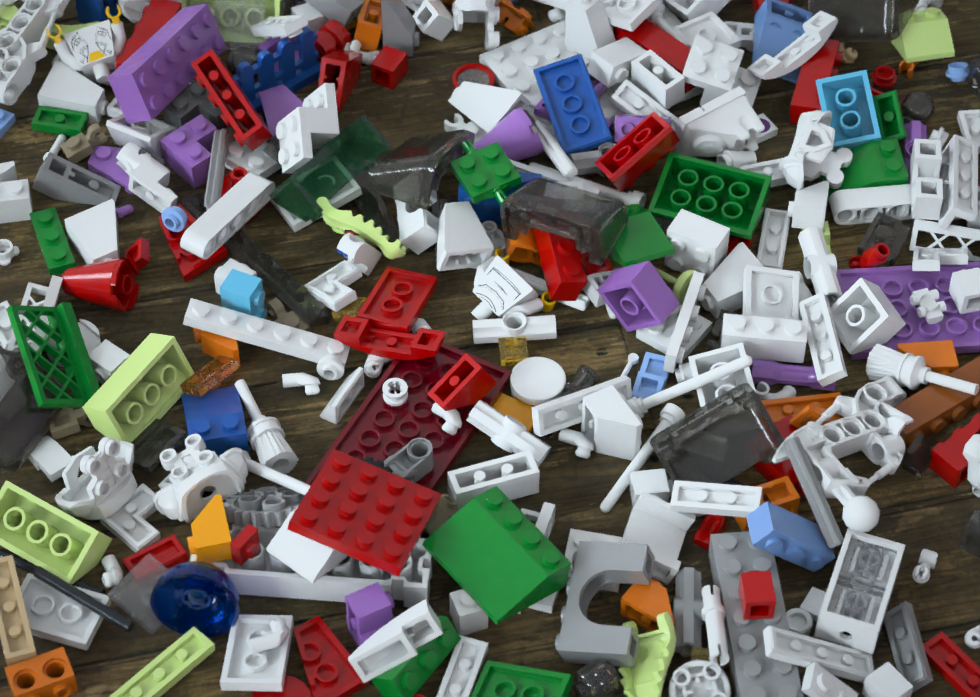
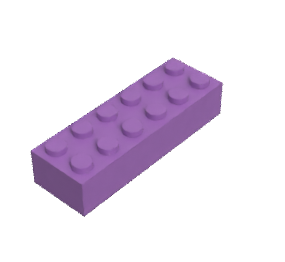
[107,3,226,123]

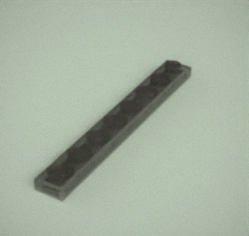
[179,193,333,327]

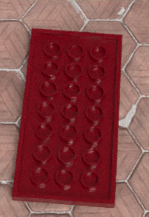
[304,331,512,491]

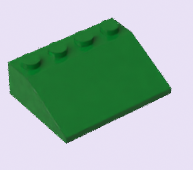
[648,152,772,240]
[423,486,572,625]

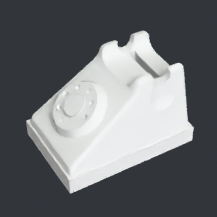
[672,86,765,157]

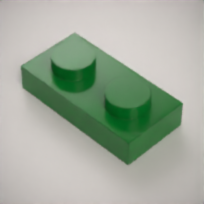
[31,105,89,136]

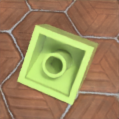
[891,7,955,63]

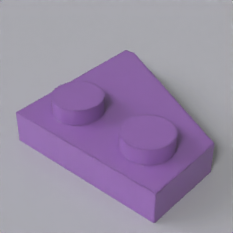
[88,145,133,194]

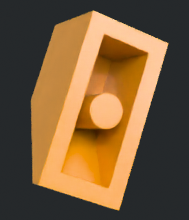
[187,494,232,566]

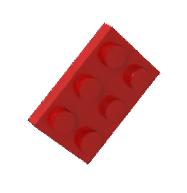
[356,266,438,333]

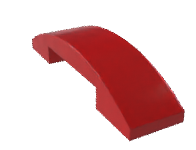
[333,315,446,360]

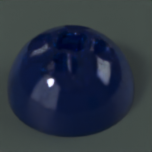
[150,561,240,637]

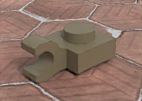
[60,123,108,164]
[267,298,311,332]
[44,406,93,440]

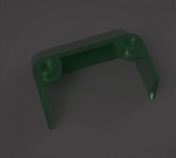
[269,114,392,222]

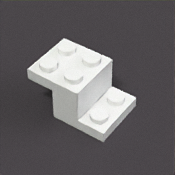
[682,35,762,107]
[276,83,340,173]

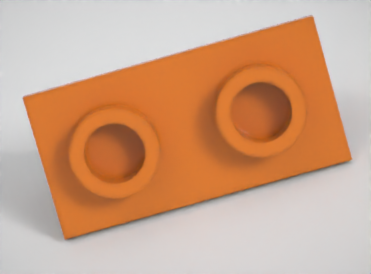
[495,0,535,36]

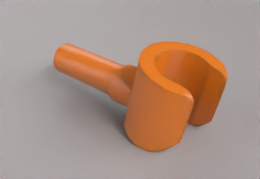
[898,60,920,79]

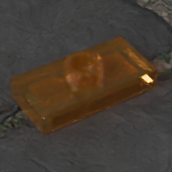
[180,355,240,397]

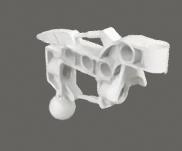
[0,0,70,106]
[772,375,914,532]

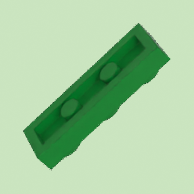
[29,207,76,276]

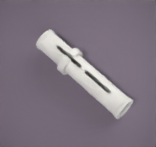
[701,585,730,666]

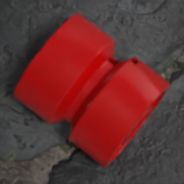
[315,19,351,63]

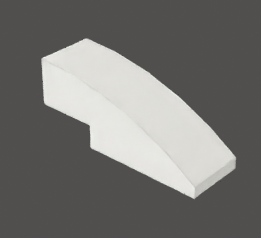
[348,599,443,683]

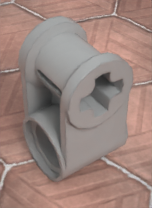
[384,437,434,483]

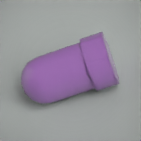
[116,205,134,220]

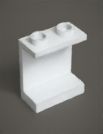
[621,491,696,585]

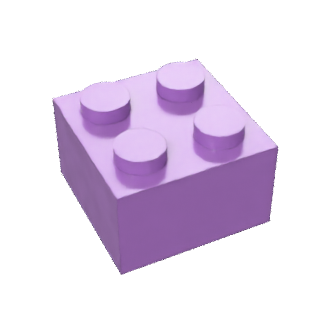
[597,261,680,332]

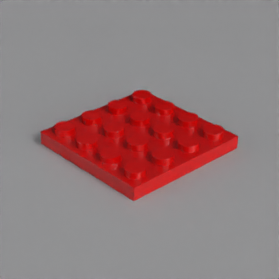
[287,449,442,577]

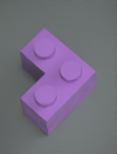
[160,114,217,189]
[345,582,395,647]

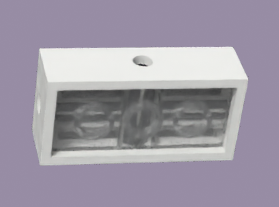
[814,528,905,654]

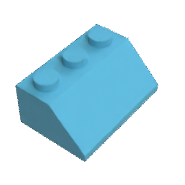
[816,70,881,151]

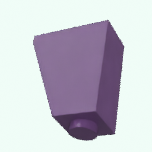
[259,84,303,149]

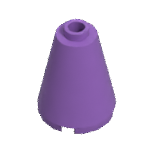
[474,107,544,161]

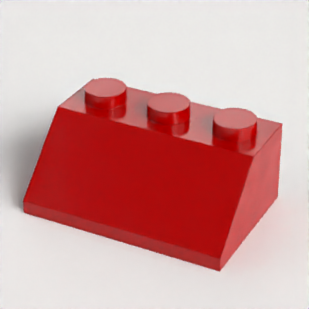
[595,111,680,192]

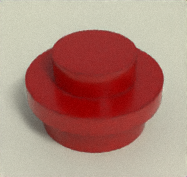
[871,65,897,89]

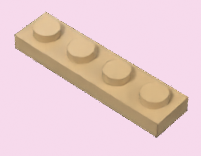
[0,555,37,666]

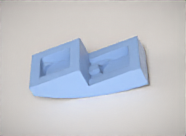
[632,352,670,399]

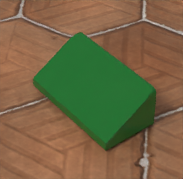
[872,90,907,143]

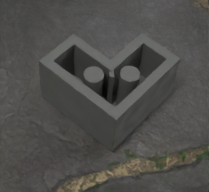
[163,80,228,130]

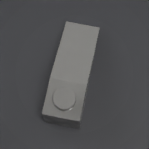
[381,0,420,57]
[32,152,121,205]

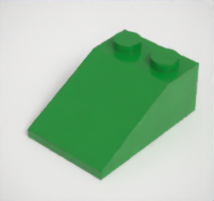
[821,139,909,204]
[591,204,675,267]

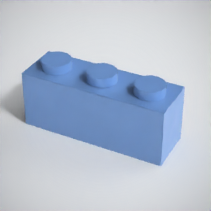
[746,501,835,572]

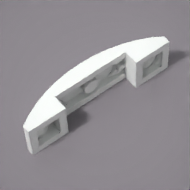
[747,11,838,80]

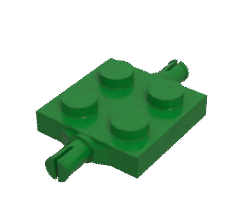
[450,140,522,208]

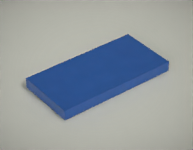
[533,54,613,156]

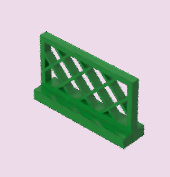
[6,302,100,409]

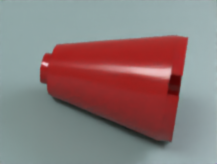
[61,257,139,312]

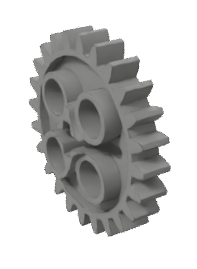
[223,486,304,528]

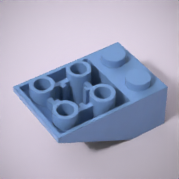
[752,0,813,84]

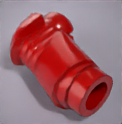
[848,243,890,269]

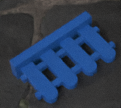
[233,27,321,113]

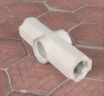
[798,227,842,306]
[472,311,557,348]
[466,400,551,467]

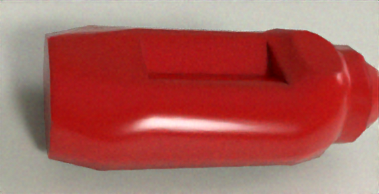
[693,514,726,549]

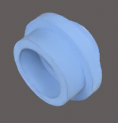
[946,62,971,82]
[161,206,187,232]

